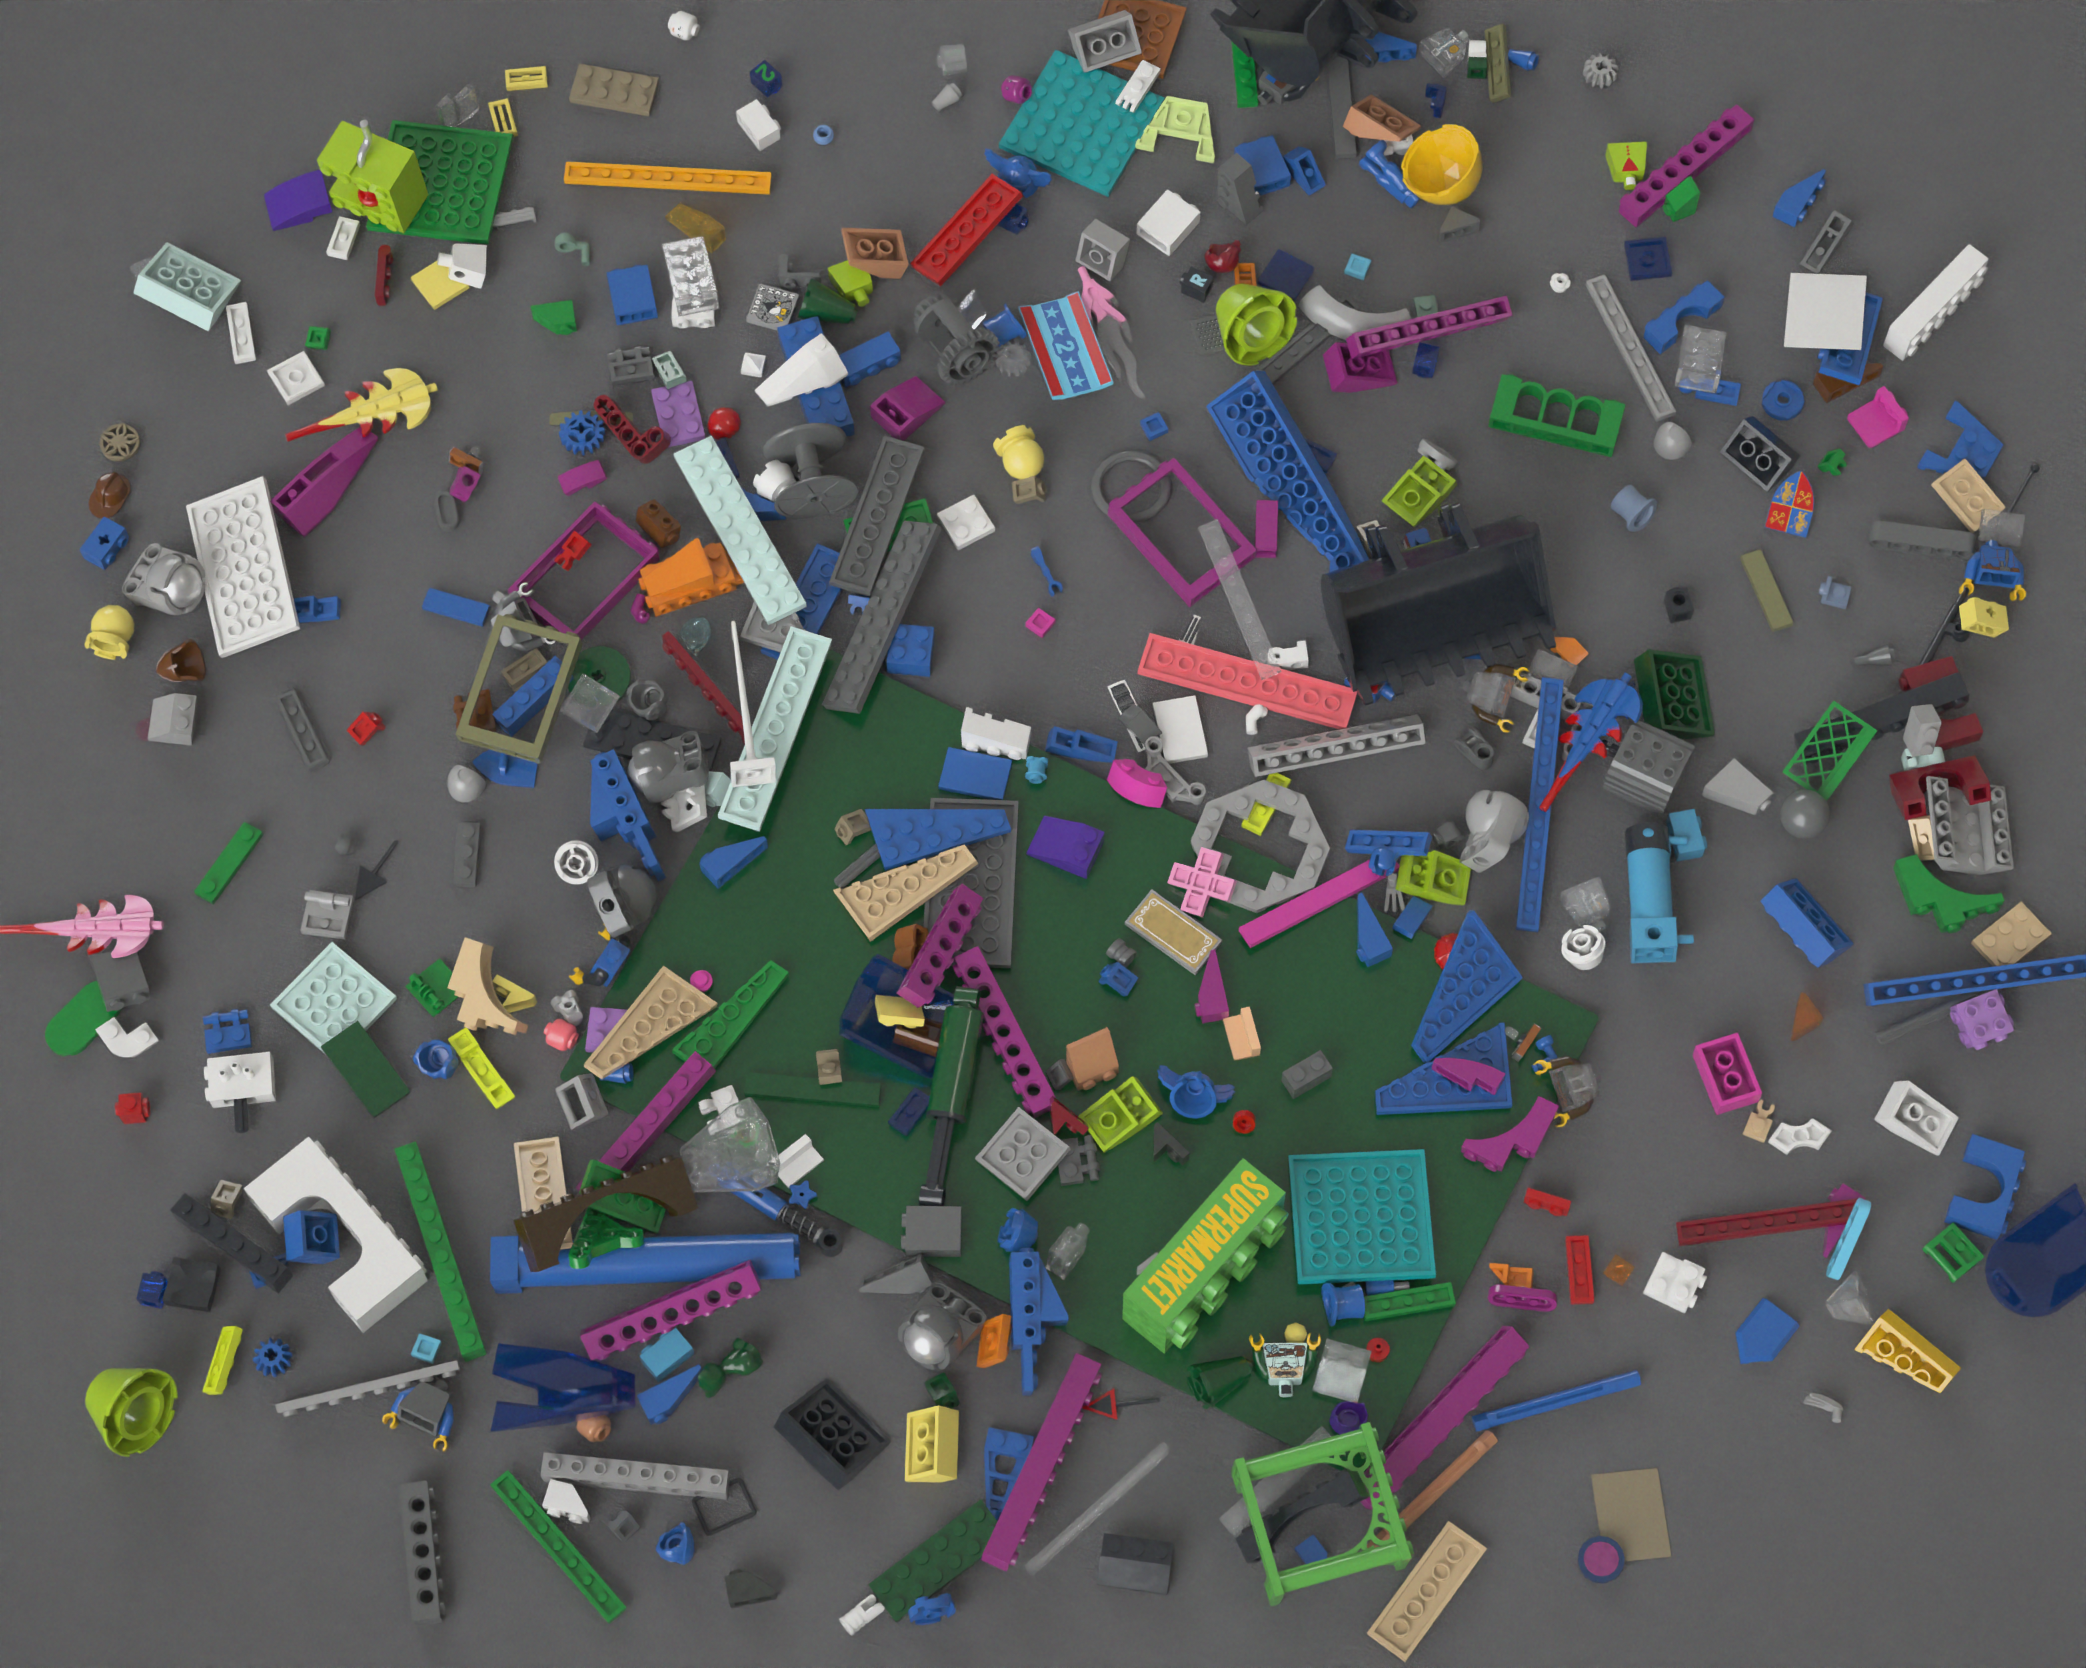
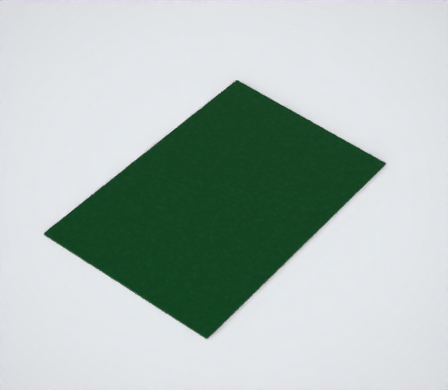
[560,649,1599,1472]

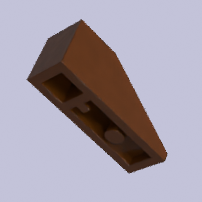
[1813,363,1883,403]

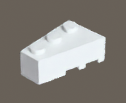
[961,707,1031,760]

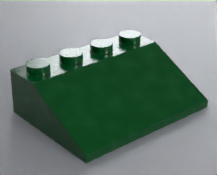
[1634,649,1715,740]

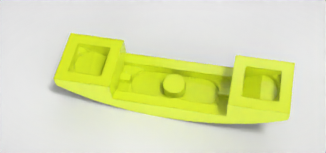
[448,1027,515,1110]

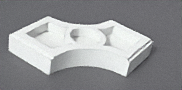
[1768,1118,1832,1155]

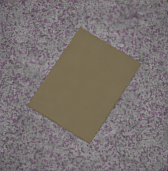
[1591,1468,1672,1562]

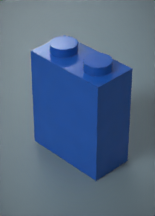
[1234,135,1291,196]
[606,265,658,325]

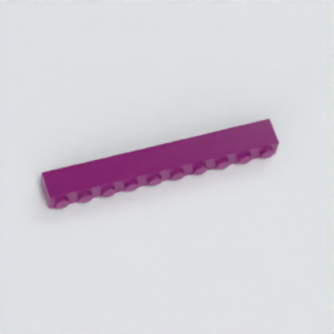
[1361,1326,1530,1510]
[981,1353,1103,1572]

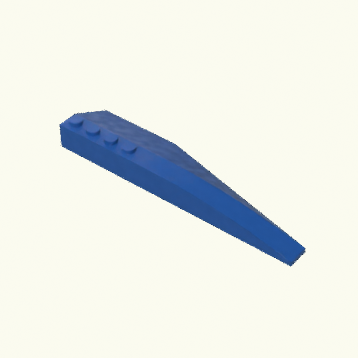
[1206,371,1369,569]

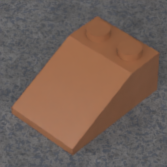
[1343,94,1421,142]
[841,228,909,279]
[1066,1027,1119,1091]

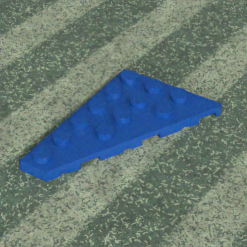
[1411,910,1523,1063]
[1375,1023,1512,1115]

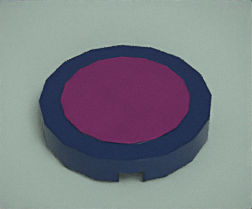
[1577,1536,1625,1584]

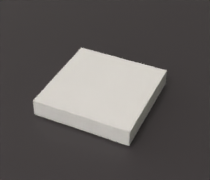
[267,351,325,405]

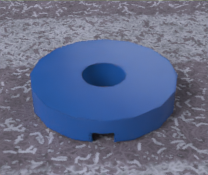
[1762,380,1804,420]

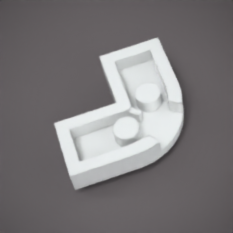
[95,1017,159,1058]

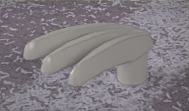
[1384,873,1405,913]
[1804,1393,1843,1423]

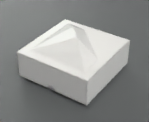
[741,353,766,377]

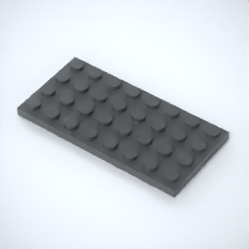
[924,798,1018,968]

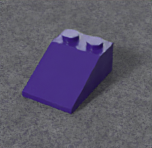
[1026,816,1105,879]

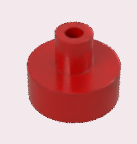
[1233,1110,1256,1134]
[1366,1338,1390,1362]

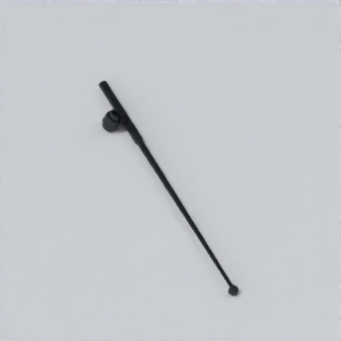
[1919,464,2040,665]

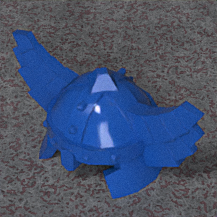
[984,148,1052,198]
[1157,1065,1235,1119]

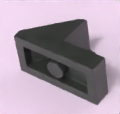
[1154,1122,1190,1165]

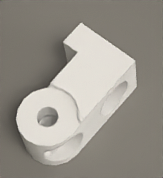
[1268,641,1309,670]

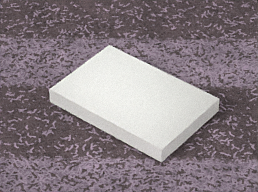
[1153,696,1208,764]

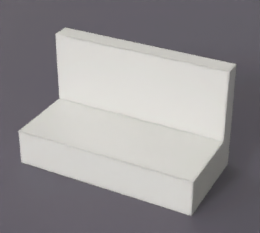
[770,1134,824,1188]

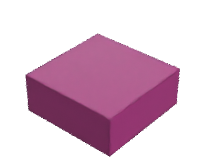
[1025,608,1056,638]

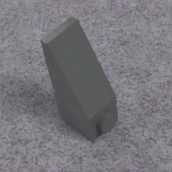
[1800,210,1854,274]
[859,1253,933,1294]

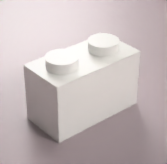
[736,99,781,151]

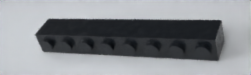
[1794,672,1969,764]

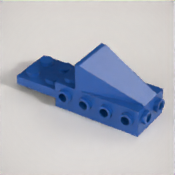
[590,749,666,882]
[1009,1248,1068,1396]

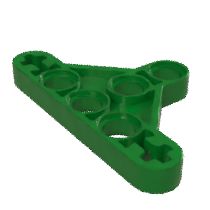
[569,1208,644,1269]

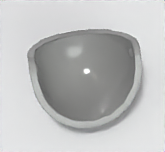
[1654,422,1692,460]
[447,765,486,802]

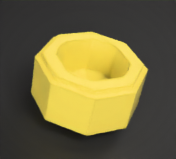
[1284,1323,1307,1343]

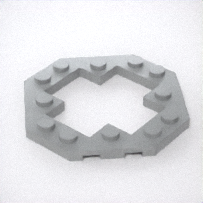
[1191,780,1330,913]

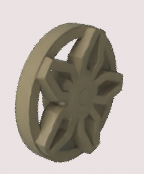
[100,423,140,461]

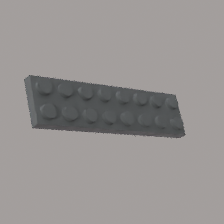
[829,436,925,597]

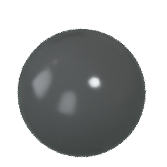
[1780,789,1830,839]

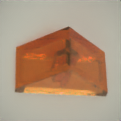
[1790,992,1824,1041]

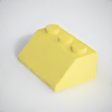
[905,1405,959,1483]

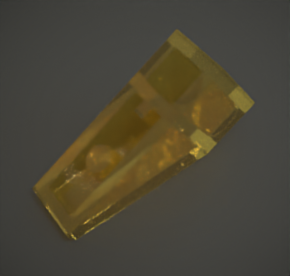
[665,203,726,253]

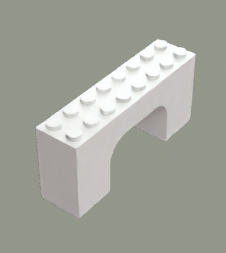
[244,1137,428,1333]

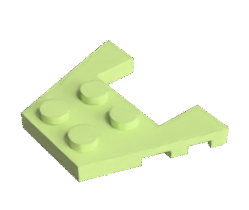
[1135,96,1215,163]

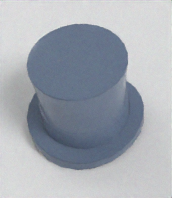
[1611,485,1657,532]

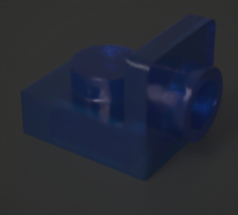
[1425,83,1447,118]

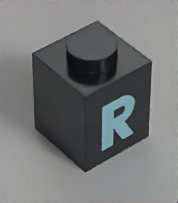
[1180,266,1213,303]

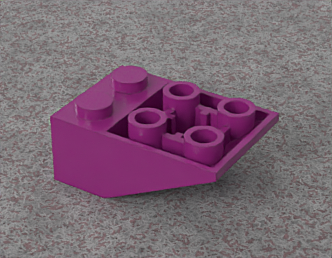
[870,376,946,441]

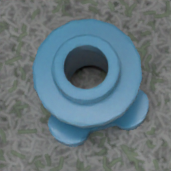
[1025,756,1048,784]

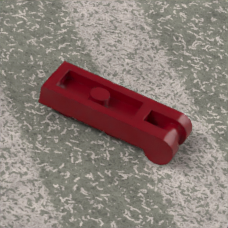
[375,244,394,306]

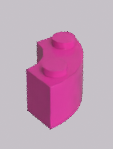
[1107,759,1167,808]

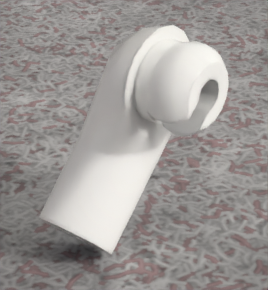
[1246,704,1268,735]

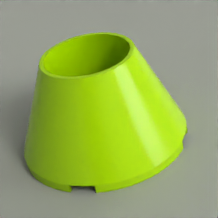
[1216,283,1297,366]
[85,1368,178,1457]

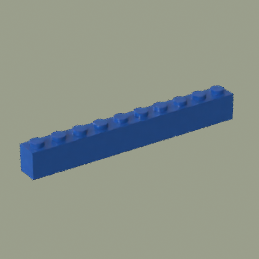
[1863,954,2086,1006]

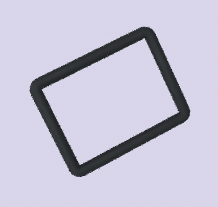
[691,1478,757,1536]

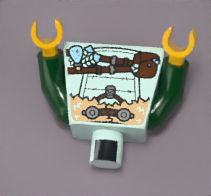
[1249,1333,1321,1397]

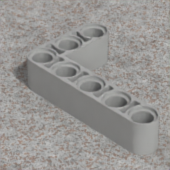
[1500,672,1593,762]

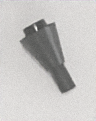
[1854,644,1895,666]

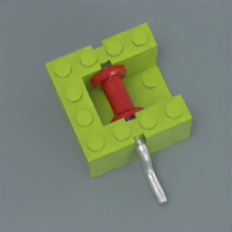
[317,120,428,233]

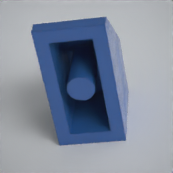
[1282,146,1326,195]

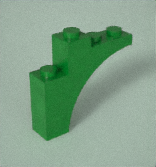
[1893,854,2005,934]

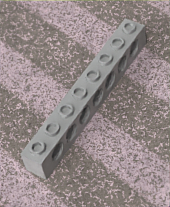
[1248,715,1425,777]
[541,1452,730,1500]

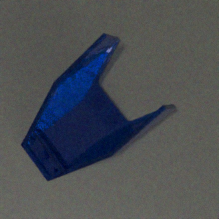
[491,1343,636,1432]

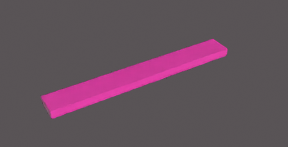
[1239,860,1399,948]

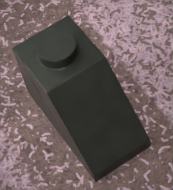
[724,1570,777,1608]

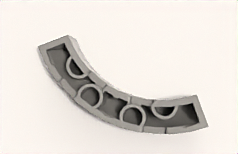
[1298,285,1411,340]

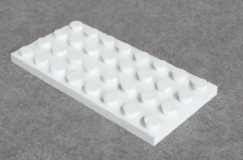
[186,476,300,658]

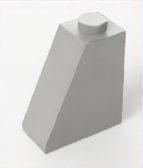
[1702,758,1773,815]

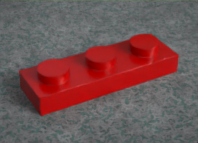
[1565,1235,1594,1305]

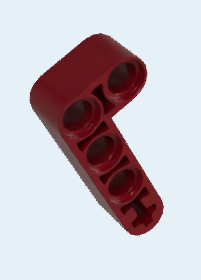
[594,395,671,464]

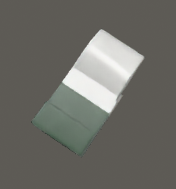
[1467,40,1487,79]

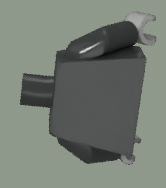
[488,583,555,651]

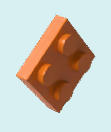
[976,1314,1012,1369]

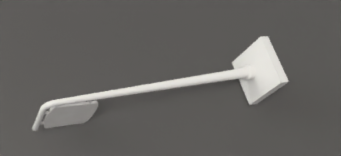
[730,621,776,787]

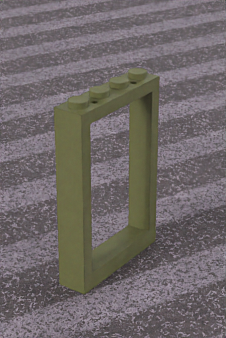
[455,614,583,764]

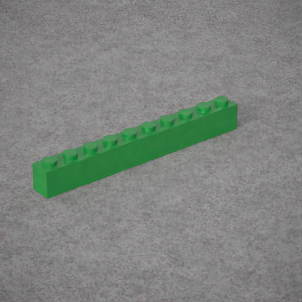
[394,1141,487,1362]

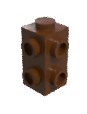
[635,499,681,548]

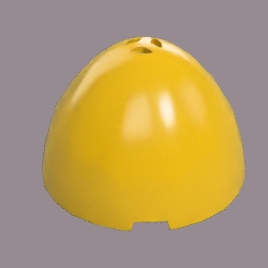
[1401,124,1483,205]

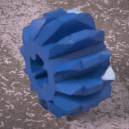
[253,1337,293,1377]

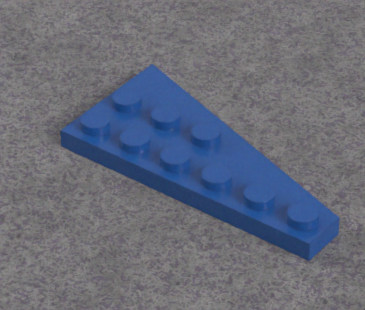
[865,809,1011,871]

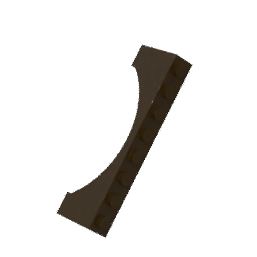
[513,1155,699,1272]

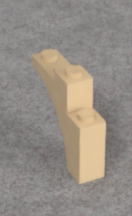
[448,937,528,1035]

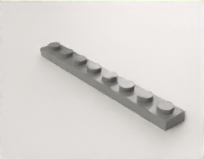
[275,1360,460,1417]

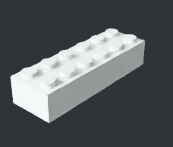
[1883,244,1989,361]

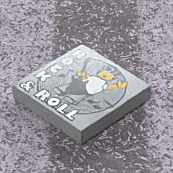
[746,284,800,330]

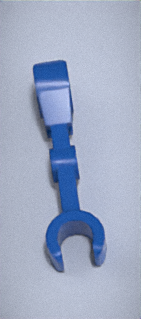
[1031,546,1063,597]

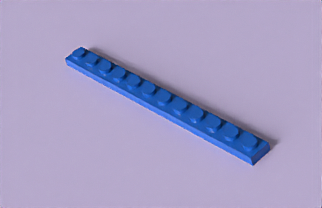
[1516,677,1564,932]

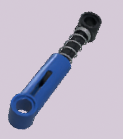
[716,1163,842,1257]

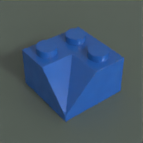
[283,1210,340,1264]

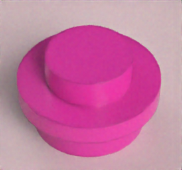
[690,970,713,992]

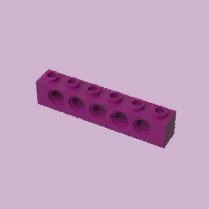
[897,884,984,1008]

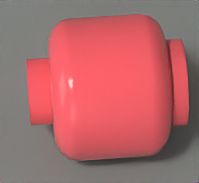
[544,1019,579,1051]

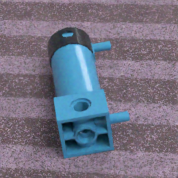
[1625,823,1694,963]

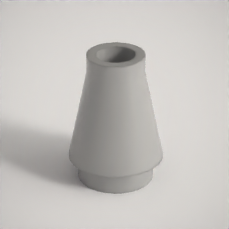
[931,83,962,112]

